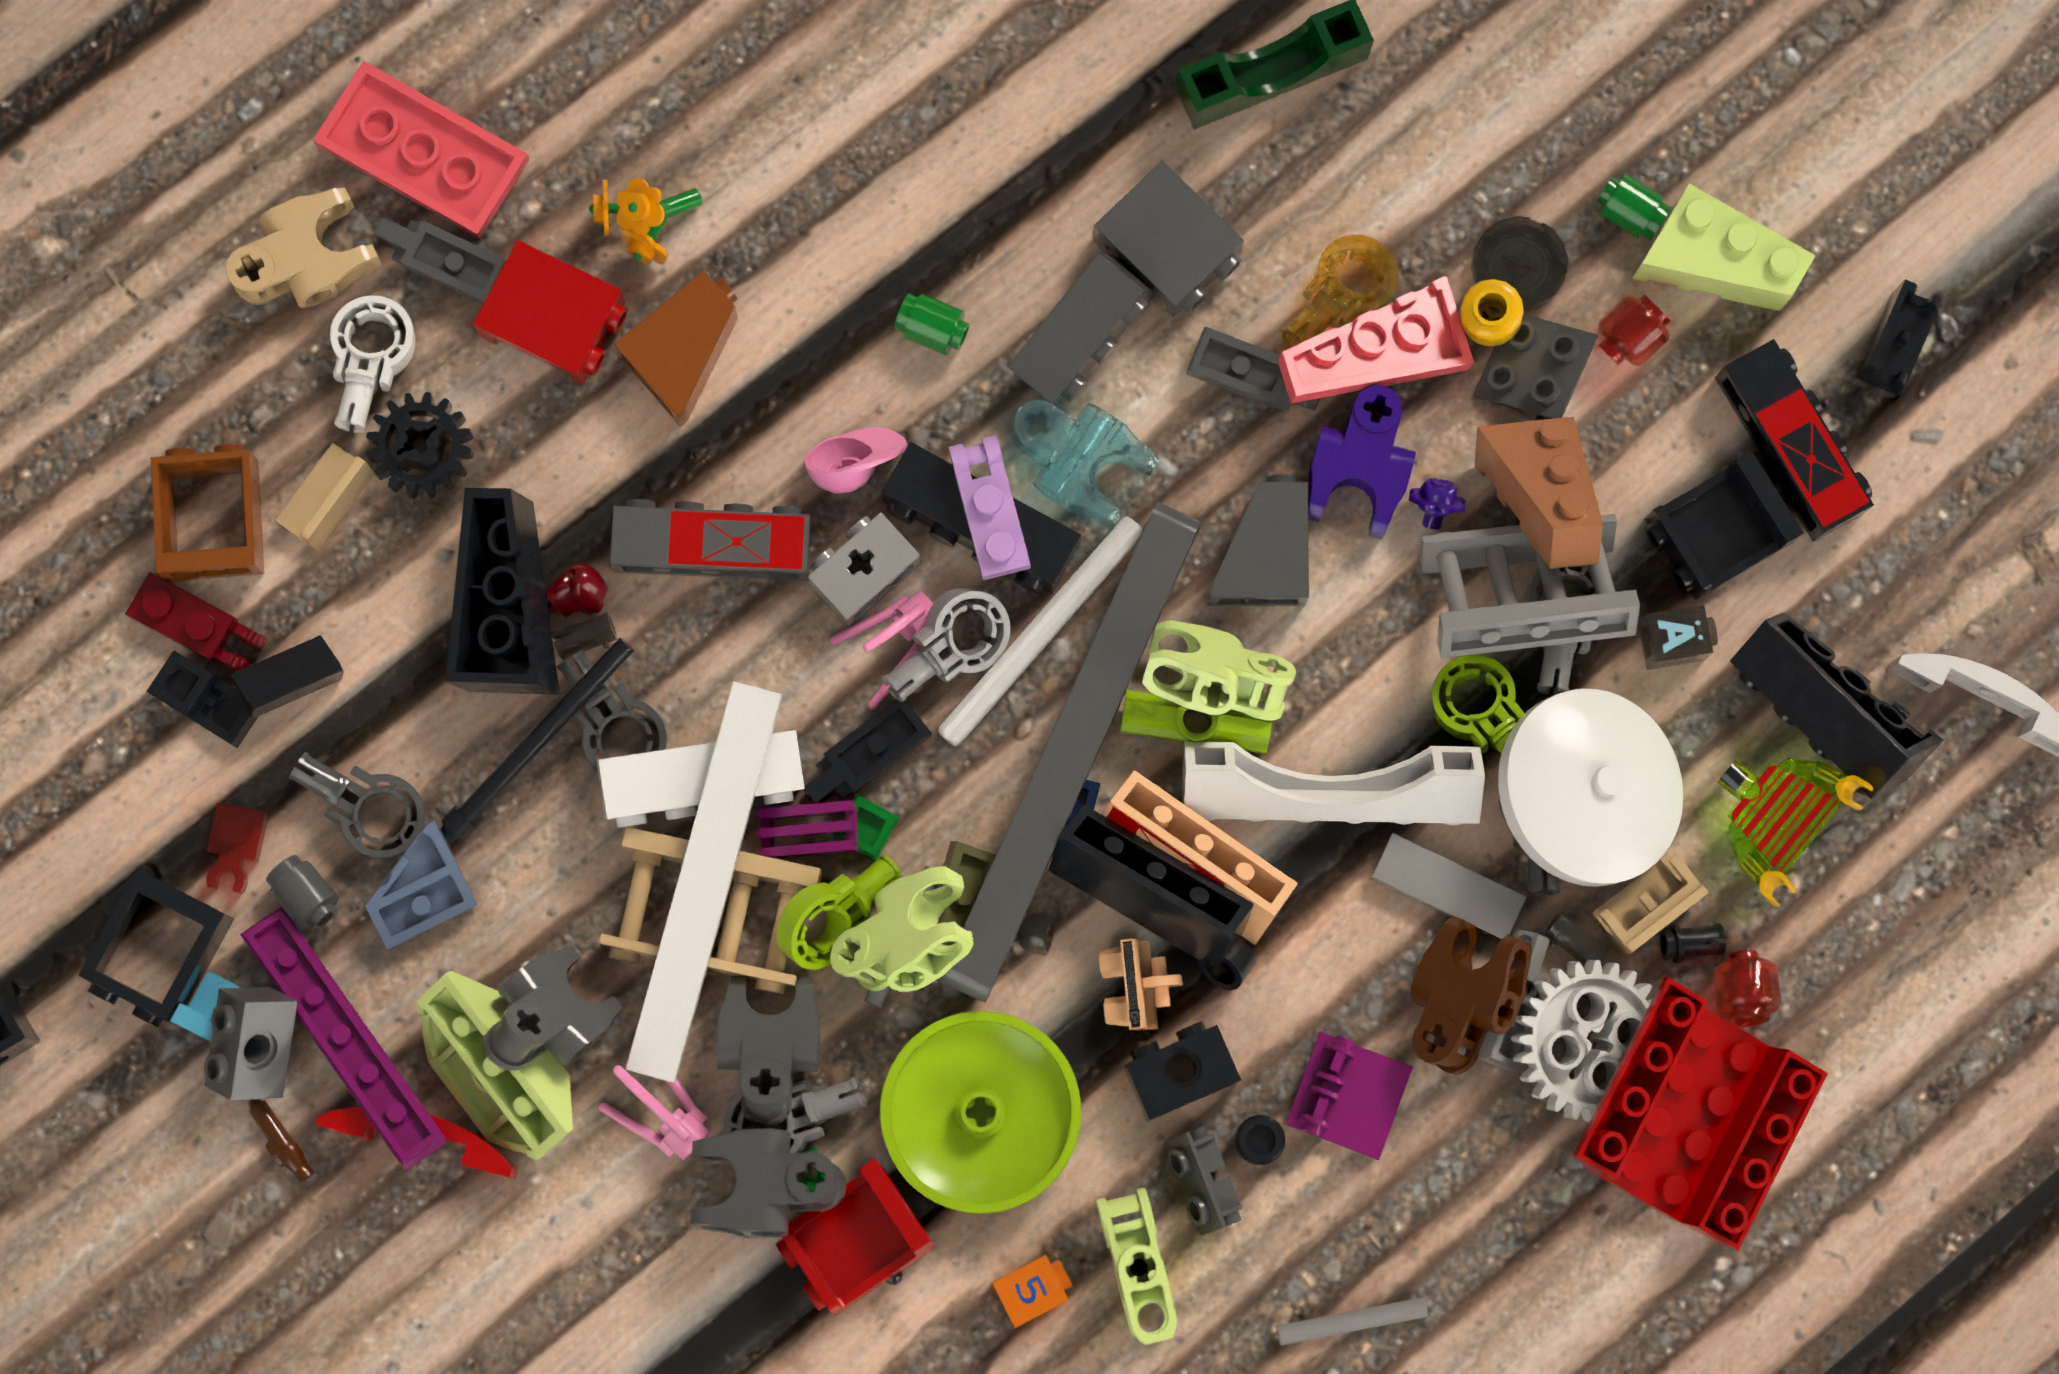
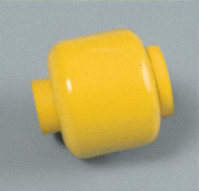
[1460,279,1524,347]

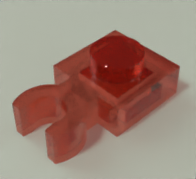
[206,803,269,895]

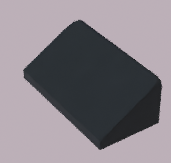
[230,635,344,719]

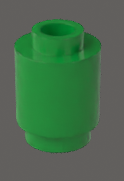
[1596,174,1672,240]
[894,293,970,356]

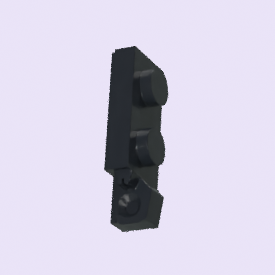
[804,699,932,804]

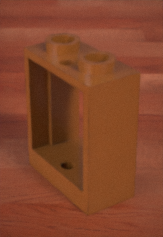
[150,444,265,582]

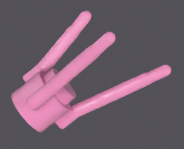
[830,591,933,710]
[598,1065,711,1161]

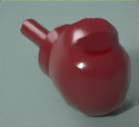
[546,563,608,618]

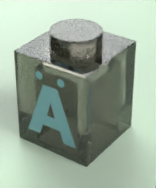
[1638,605,1718,670]

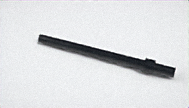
[440,637,635,847]

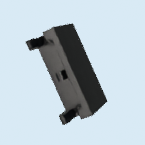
[1856,279,1941,397]

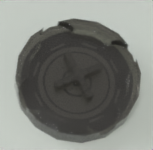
[1471,216,1569,312]

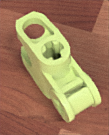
[1142,620,1296,721]
[830,866,973,992]
[1096,1187,1177,1345]

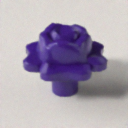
[1408,478,1466,530]

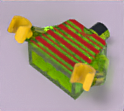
[1716,758,1873,907]

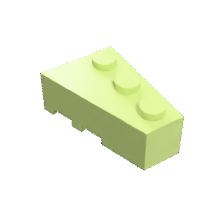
[1632,183,1816,311]

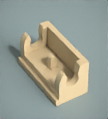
[1590,854,1709,957]

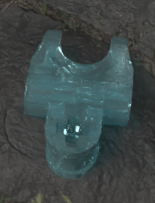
[1012,400,1159,529]

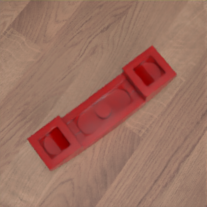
[315,1106,518,1179]

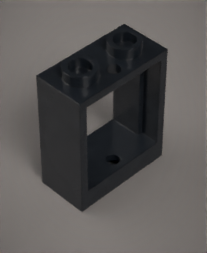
[78,869,234,1027]

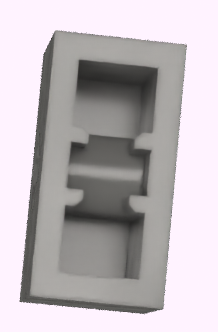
[808,512,921,627]

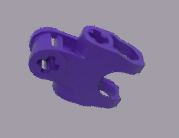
[1308,385,1416,540]

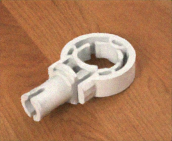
[330,295,416,433]

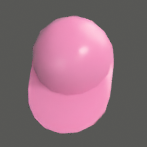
[804,427,908,494]

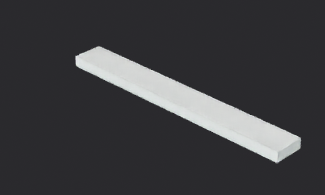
[625,681,783,1083]

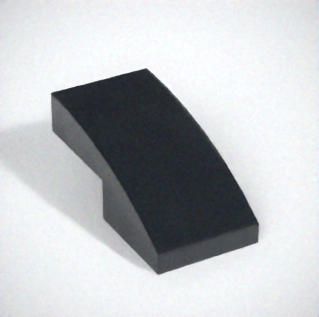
[146,650,259,748]

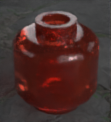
[1598,294,1671,366]
[1713,950,1781,1027]

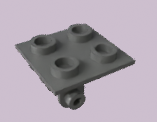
[1473,314,1598,420]

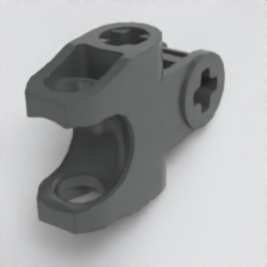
[482,947,625,1071]
[717,976,820,1127]
[690,1129,847,1238]

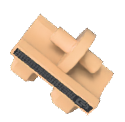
[1099,938,1183,1031]

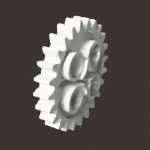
[1511,959,1652,1122]

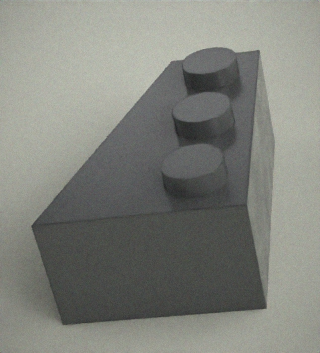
[1008,253,1157,404]

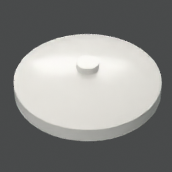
[1498,689,1683,887]

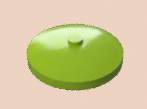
[880,1011,1081,1214]

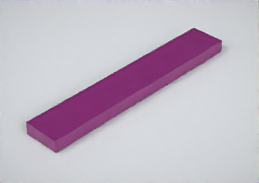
[240,907,447,1171]

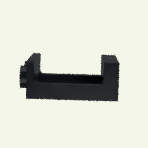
[1644,451,1804,601]

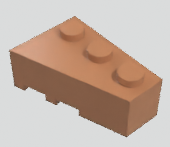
[1475,416,1603,569]

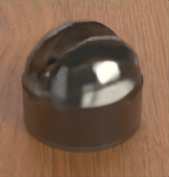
[1017,914,1055,956]

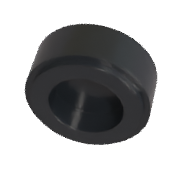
[1234,1115,1285,1166]

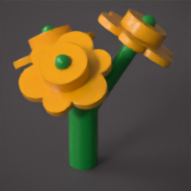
[589,178,702,265]

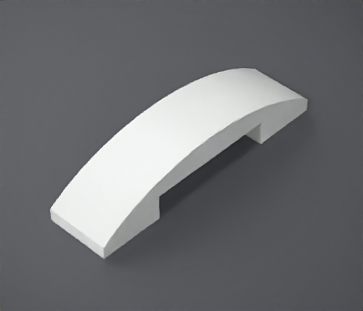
[1886,653,2059,757]

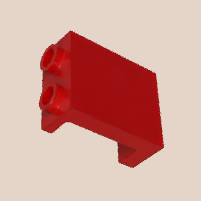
[473,240,628,385]
[775,1158,936,1315]

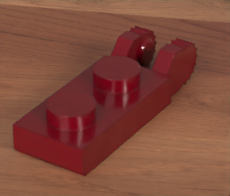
[125,572,268,671]

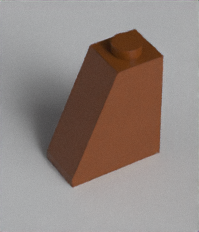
[614,270,738,427]

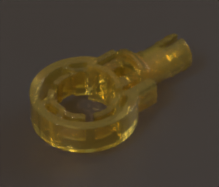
[1281,235,1399,346]

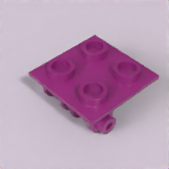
[1285,1031,1413,1160]

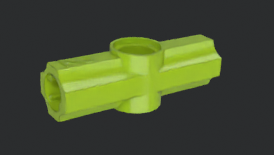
[1120,690,1272,755]

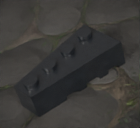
[445,488,560,695]
[1730,612,1944,799]

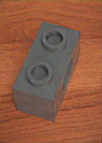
[204,987,298,1100]

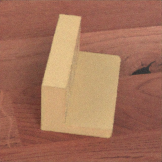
[275,442,375,552]

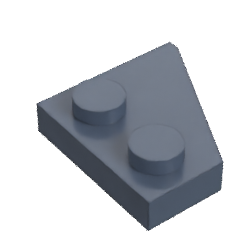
[365,818,478,950]

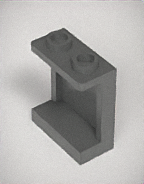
[1092,160,1244,318]

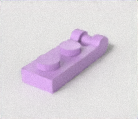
[948,435,1031,581]

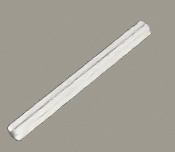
[938,516,1143,747]

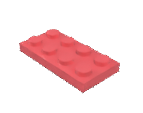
[313,60,530,239]

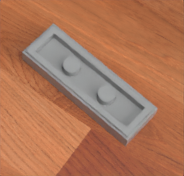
[1370,833,1527,941]

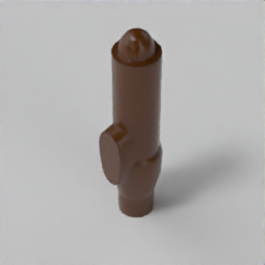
[249,1099,314,1183]

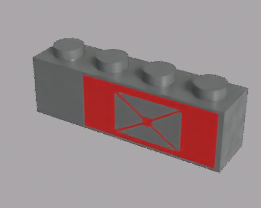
[610,499,812,581]

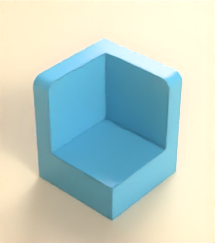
[170,972,241,1042]

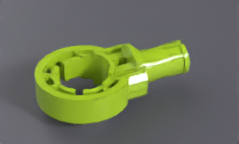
[1432,655,1525,754]
[776,855,903,970]

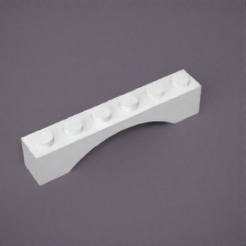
[1182,741,1485,825]

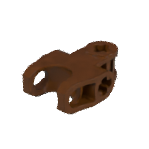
[1411,916,1532,1075]

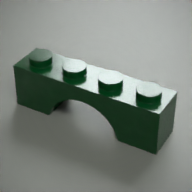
[1175,0,1374,130]

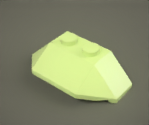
[416,971,573,1160]

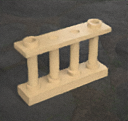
[599,827,823,995]

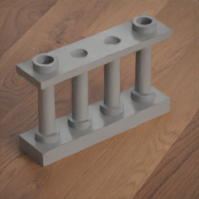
[1420,514,1640,658]

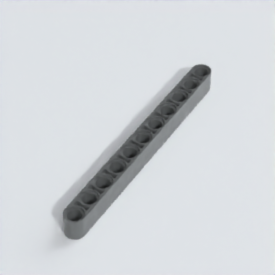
[940,502,1202,1003]

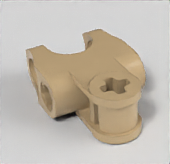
[226,188,381,308]

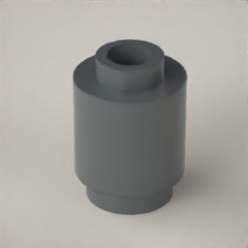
[266,855,339,930]

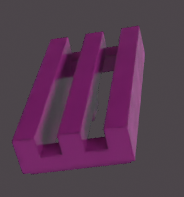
[757,800,858,859]

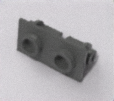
[1165,1126,1243,1236]

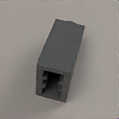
[1208,474,1309,606]

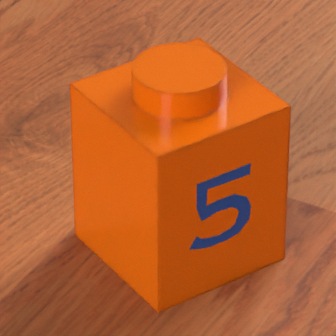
[992,1255,1072,1328]

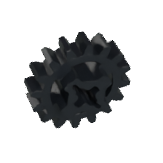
[366,392,474,499]

